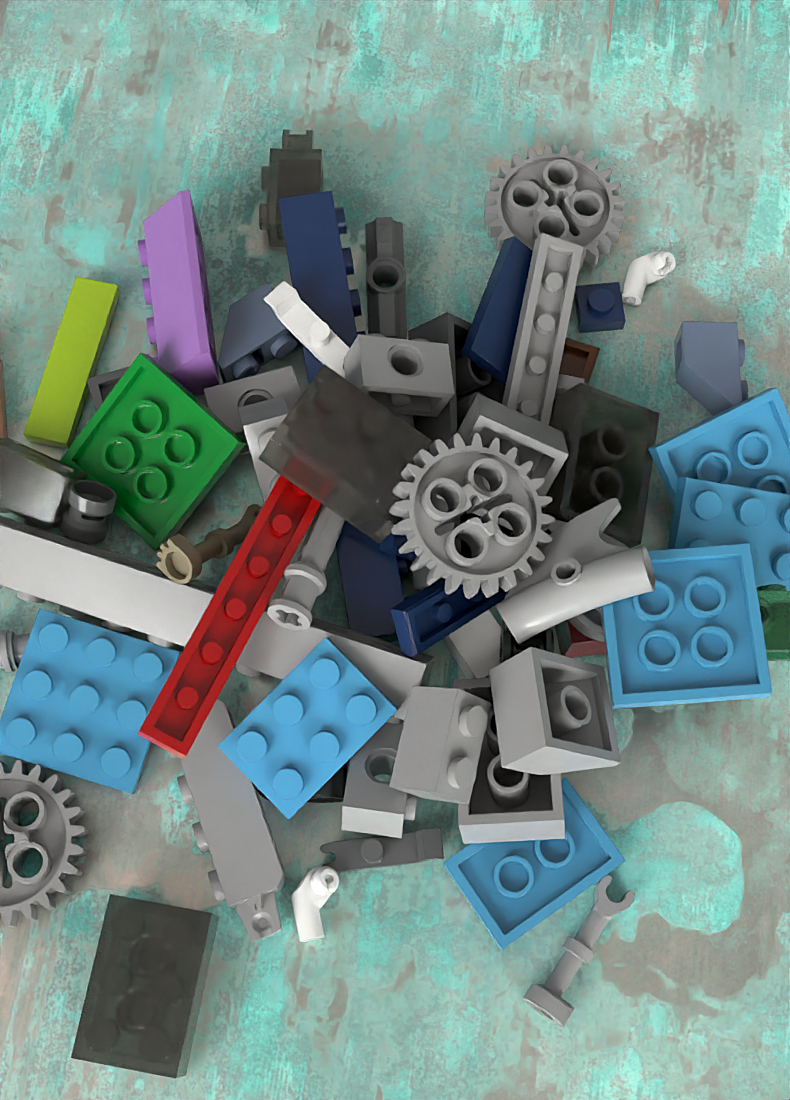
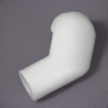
[621,250,676,306]
[291,866,339,942]

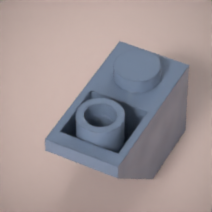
[218,282,300,383]
[674,321,748,415]

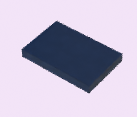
[461,236,533,386]

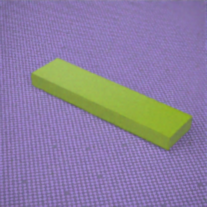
[23,276,121,449]

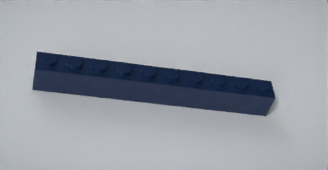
[278,190,411,642]

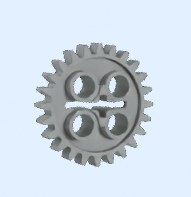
[484,144,626,274]
[389,433,555,599]
[0,760,90,927]

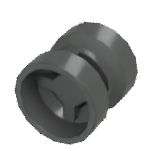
[60,480,117,544]

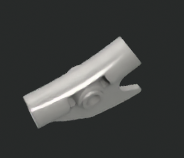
[496,498,656,644]

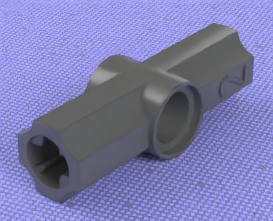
[365,217,407,339]

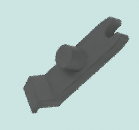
[320,828,444,873]

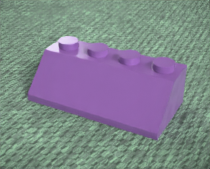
[138,190,220,396]

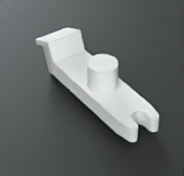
[264,281,350,382]

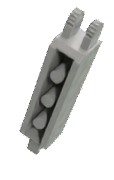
[168,699,287,942]

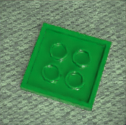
[60,353,246,551]

